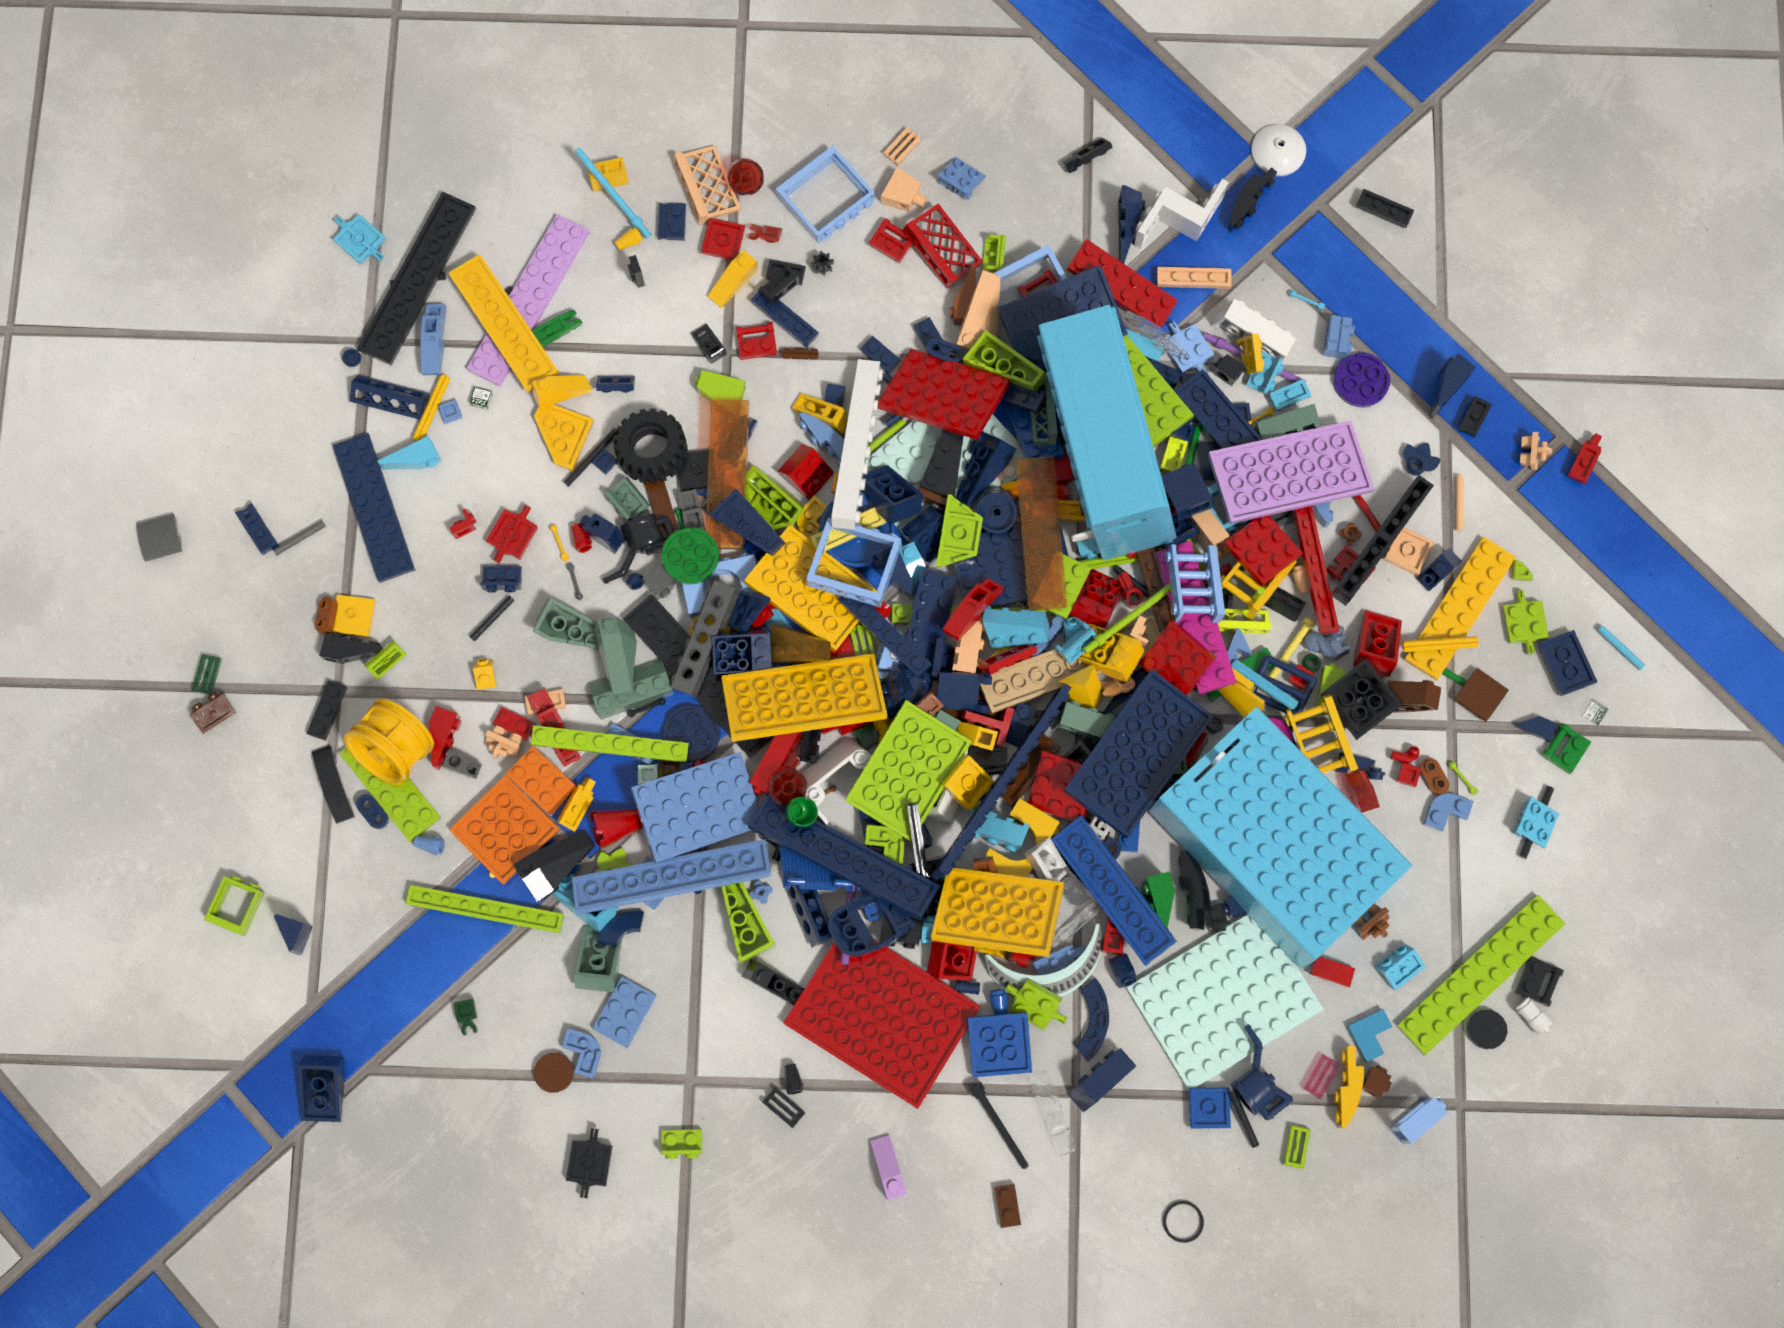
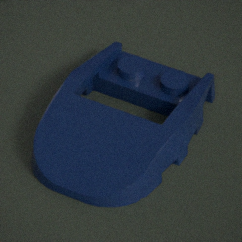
[828,893,914,957]

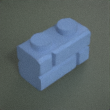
[1323,315,1355,359]

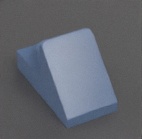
[1227,628,1252,664]

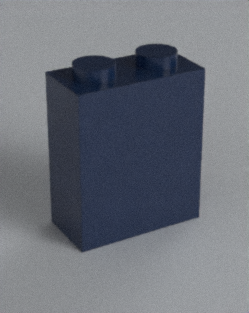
[1161,463,1213,521]

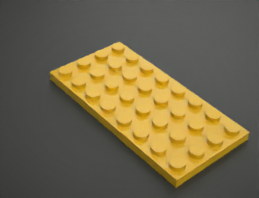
[721,654,887,742]

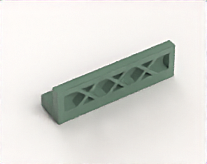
[1030,373,1057,445]

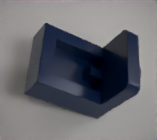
[1108,953,1137,988]

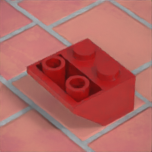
[778,444,834,500]

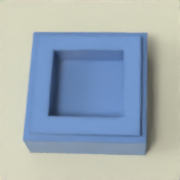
[438,399,463,424]

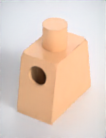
[881,167,927,212]

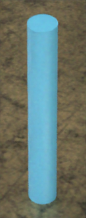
[1597,625,1645,670]

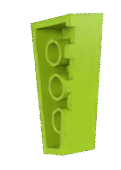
[721,882,776,965]

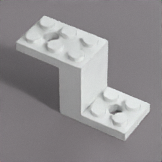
[1134,179,1229,249]

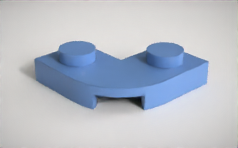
[1423,793,1474,832]
[562,1028,601,1079]

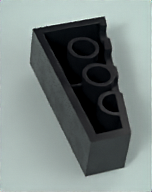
[919,429,964,498]

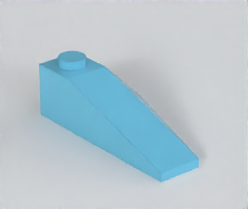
[551,874,618,933]

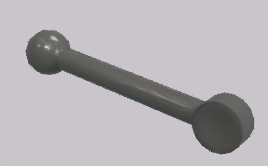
[567,563,583,600]

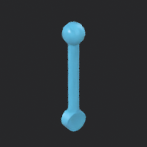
[1289,290,1325,311]

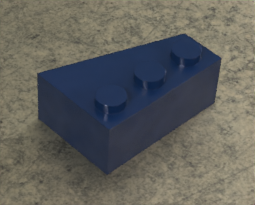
[1067,1048,1136,1113]

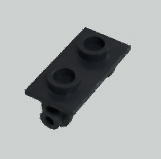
[799,729,822,764]

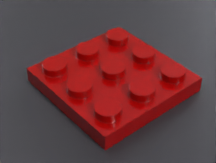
[1223,515,1303,587]
[1139,620,1217,696]
[1028,750,1087,822]

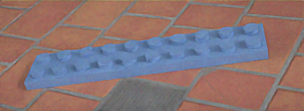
[572,839,772,915]

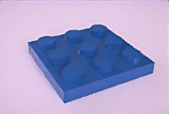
[968,1012,1032,1077]

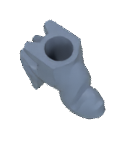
[1304,625,1351,660]

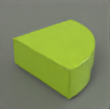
[1512,560,1533,581]

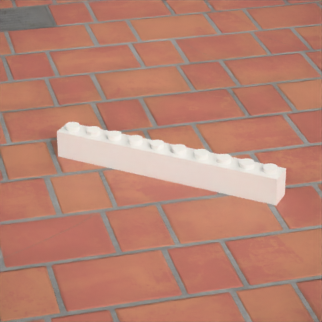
[831,359,883,530]

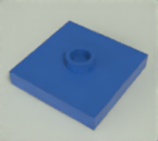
[1188,1088,1231,1129]

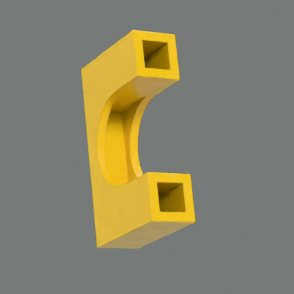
[985,798,1060,878]

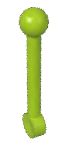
[1449,762,1478,795]

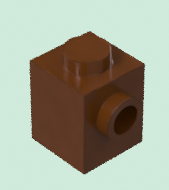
[1362,1065,1392,1098]

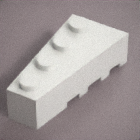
[1211,298,1296,359]

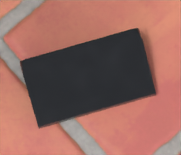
[1264,587,1306,622]

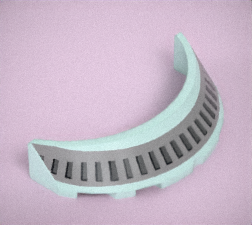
[984,923,1103,997]

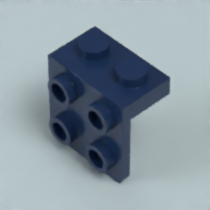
[901,506,944,563]

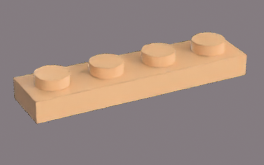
[1157,267,1232,289]

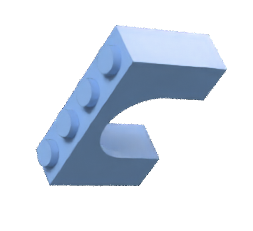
[682,554,758,619]

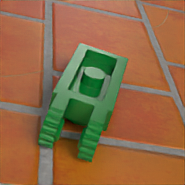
[532,309,583,347]

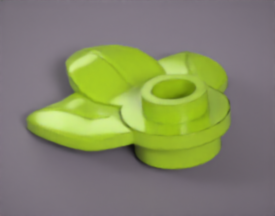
[597,848,636,871]

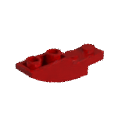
[943,578,1003,641]

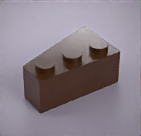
[1388,680,1441,713]

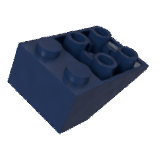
[712,628,771,674]

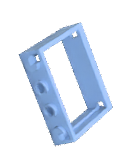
[776,145,875,243]
[994,245,1067,307]
[806,518,902,608]

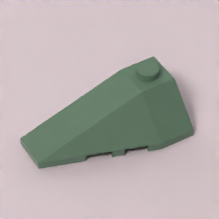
[532,598,599,649]
[595,618,637,696]

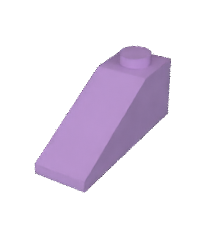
[870,1135,907,1200]

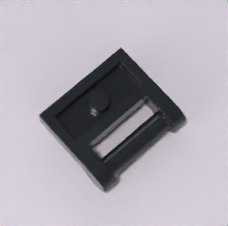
[1515,956,1564,1007]

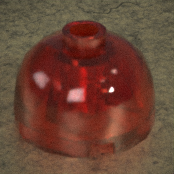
[727,157,764,195]
[767,766,807,806]

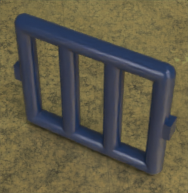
[1253,655,1317,733]

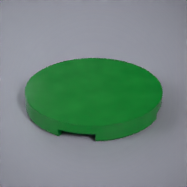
[662,527,719,584]

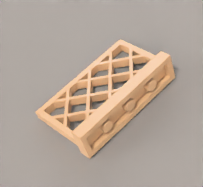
[673,145,741,225]

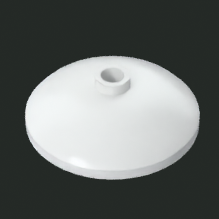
[1251,124,1306,176]

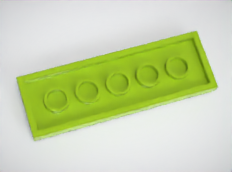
[339,748,441,842]

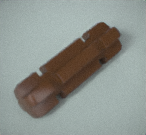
[782,348,819,360]

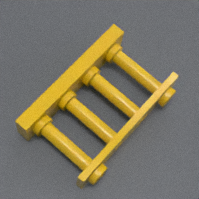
[1221,561,1297,620]
[1284,694,1358,773]

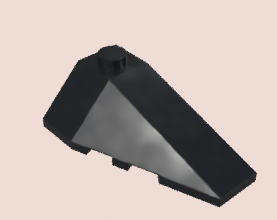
[513,830,595,903]

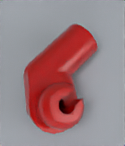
[1390,746,1420,764]

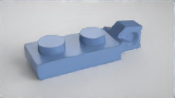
[1032,945,1086,975]

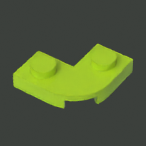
[865,825,904,866]

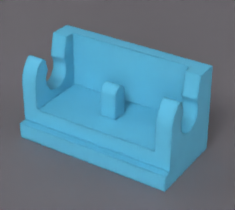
[1055,621,1096,664]

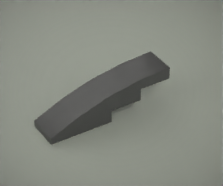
[678,489,707,532]

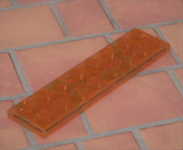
[706,400,750,550]
[1015,457,1067,611]

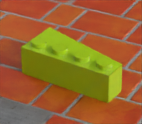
[963,330,1047,392]

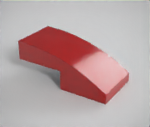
[1309,957,1355,987]

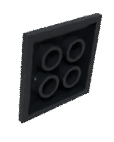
[1320,657,1403,740]

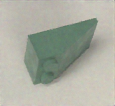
[574,926,623,992]

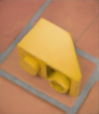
[957,722,998,751]

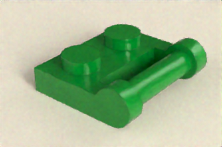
[1541,723,1591,775]

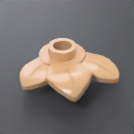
[1100,677,1135,696]

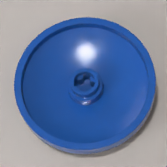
[819,493,895,568]

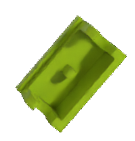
[982,234,1006,273]

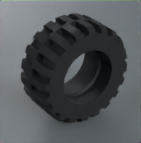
[613,408,688,484]

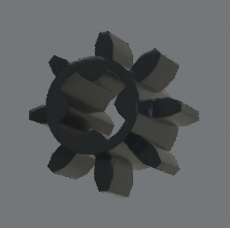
[811,251,834,276]

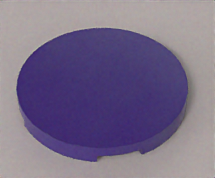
[1333,353,1390,408]

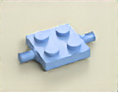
[1163,321,1214,374]

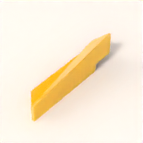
[1218,667,1265,718]

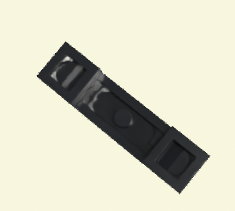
[312,745,355,824]

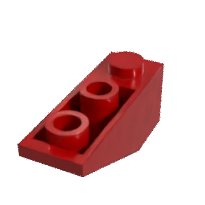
[429,706,461,771]

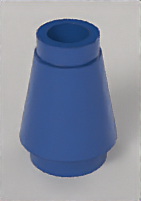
[988,989,1008,1014]

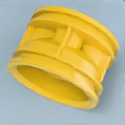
[343,698,434,786]

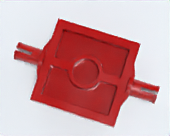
[486,505,538,564]

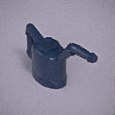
[1231,1024,1293,1121]

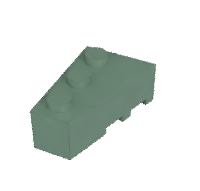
[1254,403,1321,440]
[1052,701,1117,742]

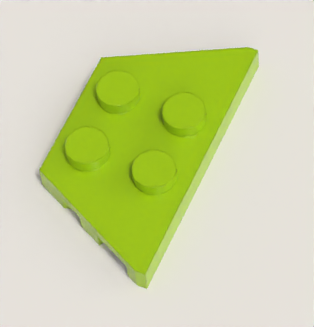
[936,494,983,568]

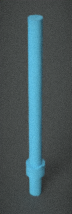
[575,148,652,239]

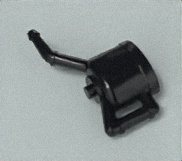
[603,513,674,584]

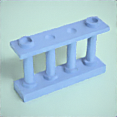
[1165,544,1225,623]

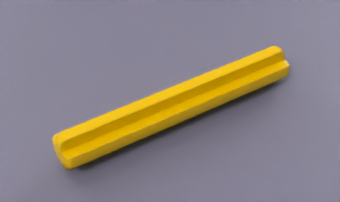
[412,374,450,442]
[1402,636,1479,652]

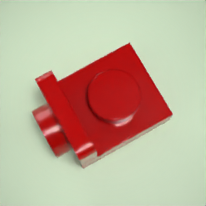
[449,509,477,539]

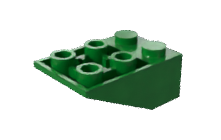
[1141,871,1175,928]

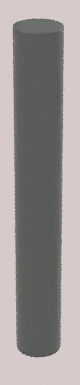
[273,520,326,556]

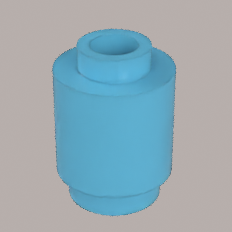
[1064,617,1082,642]

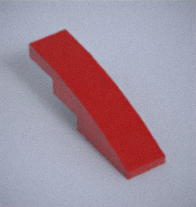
[527,687,581,767]

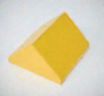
[1059,664,1103,709]

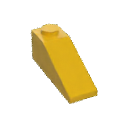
[708,250,758,309]
[532,375,592,409]
[792,393,849,435]

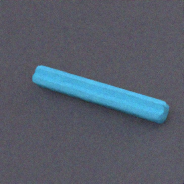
[1231,660,1298,710]

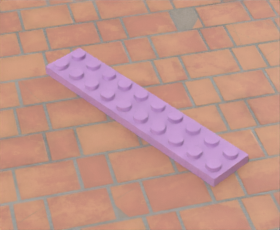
[467,214,590,387]

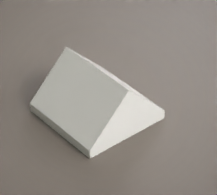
[1024,837,1070,881]

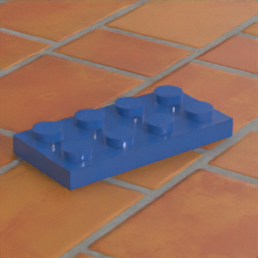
[1005,404,1064,468]

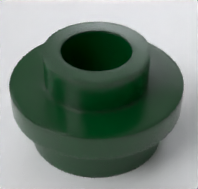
[1302,654,1321,673]

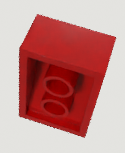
[1353,610,1402,677]

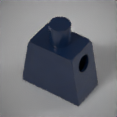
[580,514,625,554]

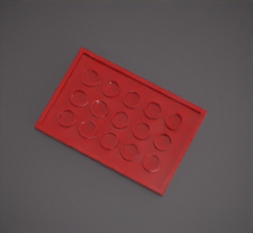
[878,349,1011,440]

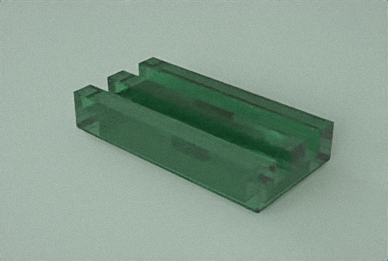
[191,654,222,695]

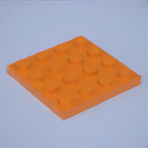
[449,775,560,885]

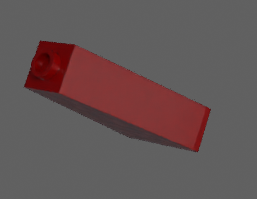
[749,732,802,796]

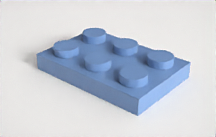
[592,977,657,1049]

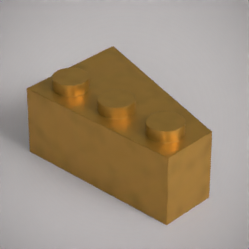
[771,624,831,664]

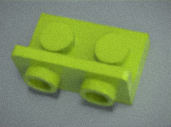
[661,1129,702,1159]

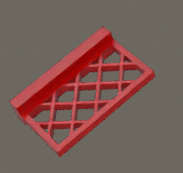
[902,203,983,289]

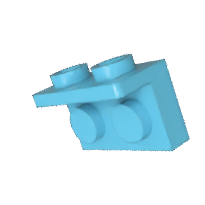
[1246,351,1285,395]
[1376,944,1426,991]

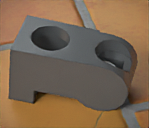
[442,750,482,779]

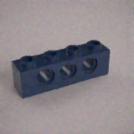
[787,885,832,948]

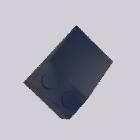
[1429,353,1476,419]
[863,465,923,524]
[298,1055,345,1122]

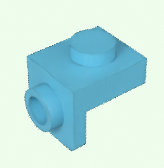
[921,915,936,943]

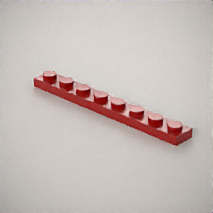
[1292,506,1340,634]

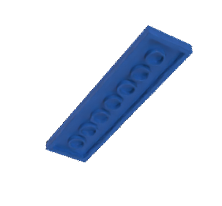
[1051,815,1178,966]

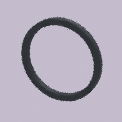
[1163,1201,1204,1243]

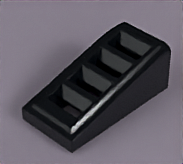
[691,324,727,364]

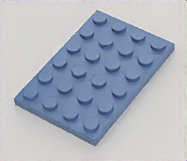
[630,752,759,863]

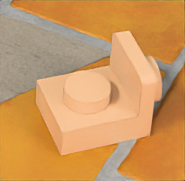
[1128,615,1148,648]

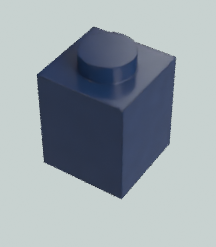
[1222,897,1247,919]

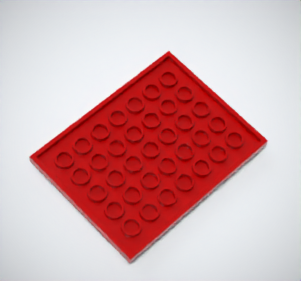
[783,939,981,1109]

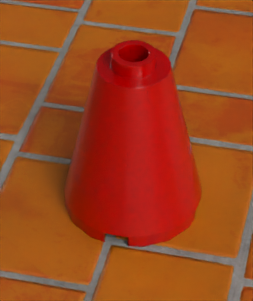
[590,809,643,849]

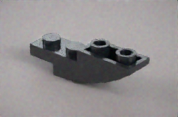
[1228,167,1277,233]
[1178,850,1211,930]

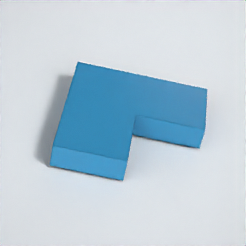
[1347,1009,1392,1063]

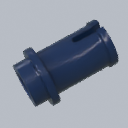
[955,980,980,995]

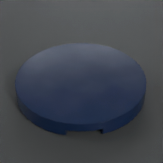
[662,704,720,762]

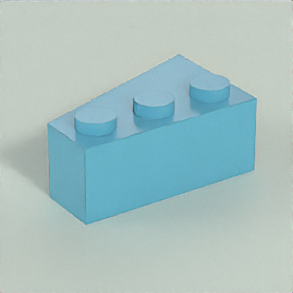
[970,807,1030,853]

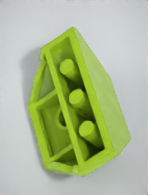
[742,465,805,530]

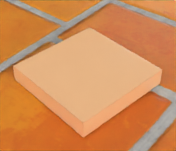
[1383,528,1434,576]

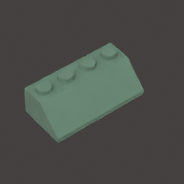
[589,659,674,720]

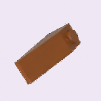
[950,266,976,325]

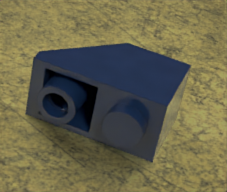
[1416,548,1462,591]

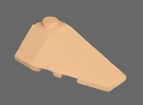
[956,270,1000,349]

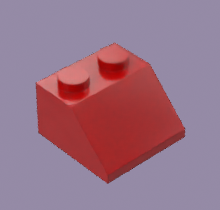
[927,941,977,980]

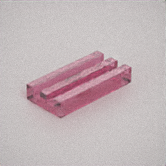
[1303,1054,1340,1099]

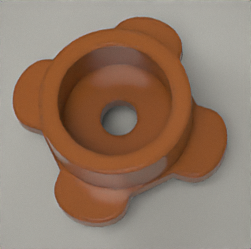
[1339,523,1362,545]

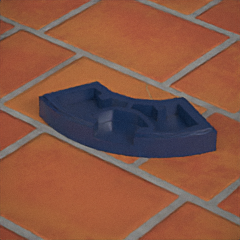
[597,911,644,946]

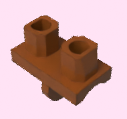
[1354,904,1390,941]

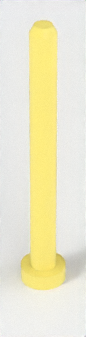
[1268,617,1316,679]

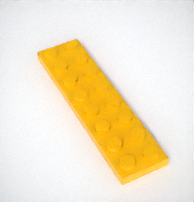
[448,254,559,393]
[1404,537,1516,681]

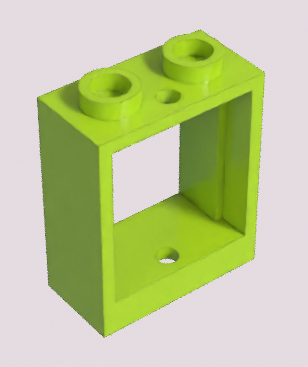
[204,875,265,937]

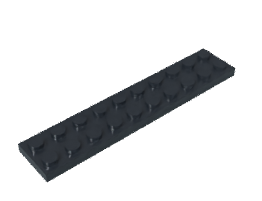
[357,191,476,366]
[623,594,774,759]

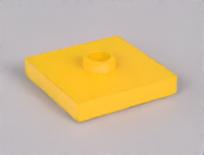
[331,595,376,638]

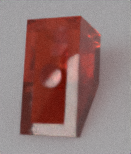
[1344,769,1380,813]

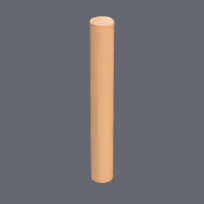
[1455,475,1464,531]

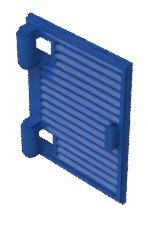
[779,845,853,891]

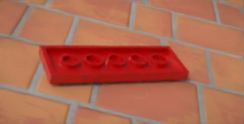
[1066,239,1178,331]

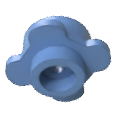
[750,881,772,904]

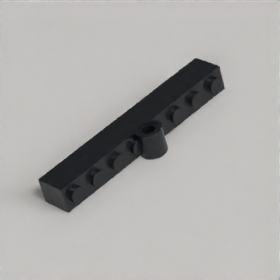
[1332,474,1434,606]

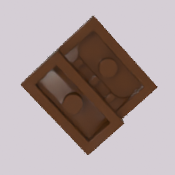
[1454,667,1509,722]

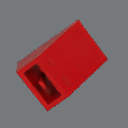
[1068,569,1123,629]

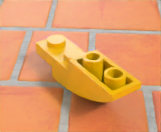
[1334,1046,1364,1128]

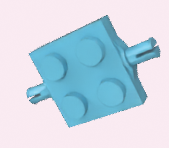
[333,214,386,265]

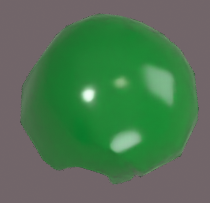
[786,797,818,827]

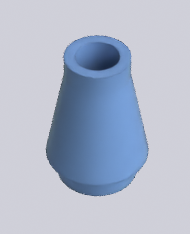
[414,836,445,855]

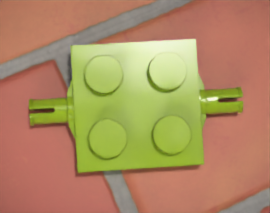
[1503,590,1549,655]
[1005,978,1068,1031]

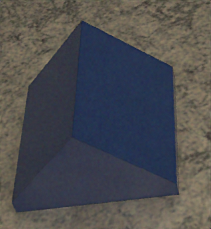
[274,914,313,955]

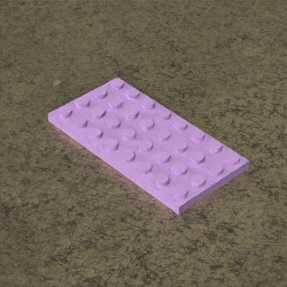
[1208,421,1374,524]

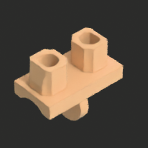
[1520,432,1552,470]
[485,726,521,759]

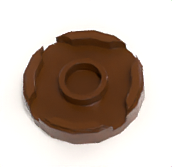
[534,1053,574,1093]

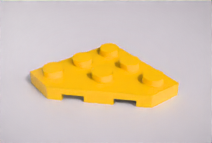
[534,405,594,471]

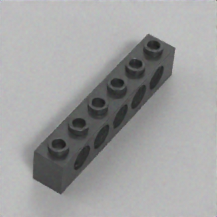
[670,580,739,698]

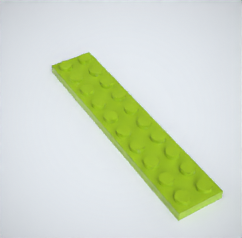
[1396,895,1566,1055]

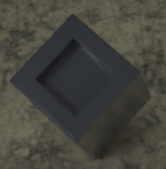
[1214,354,1245,387]

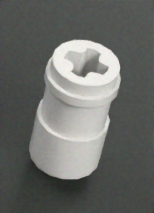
[1515,997,1553,1035]

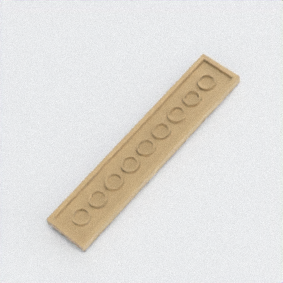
[980,614,1160,714]

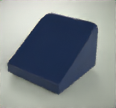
[824,384,846,408]

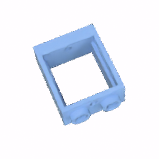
[1390,1097,1448,1144]

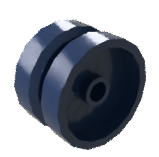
[976,488,1020,534]

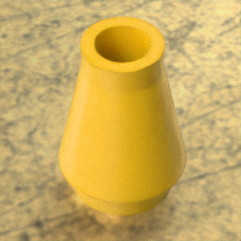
[615,227,643,251]

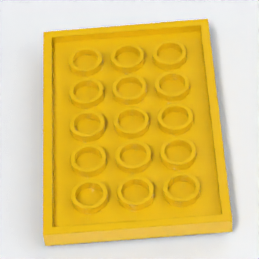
[743,526,877,652]
[931,868,1064,957]

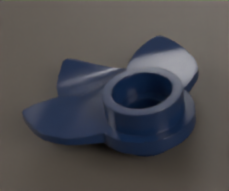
[1403,443,1441,476]

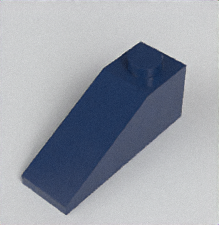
[872,547,916,601]

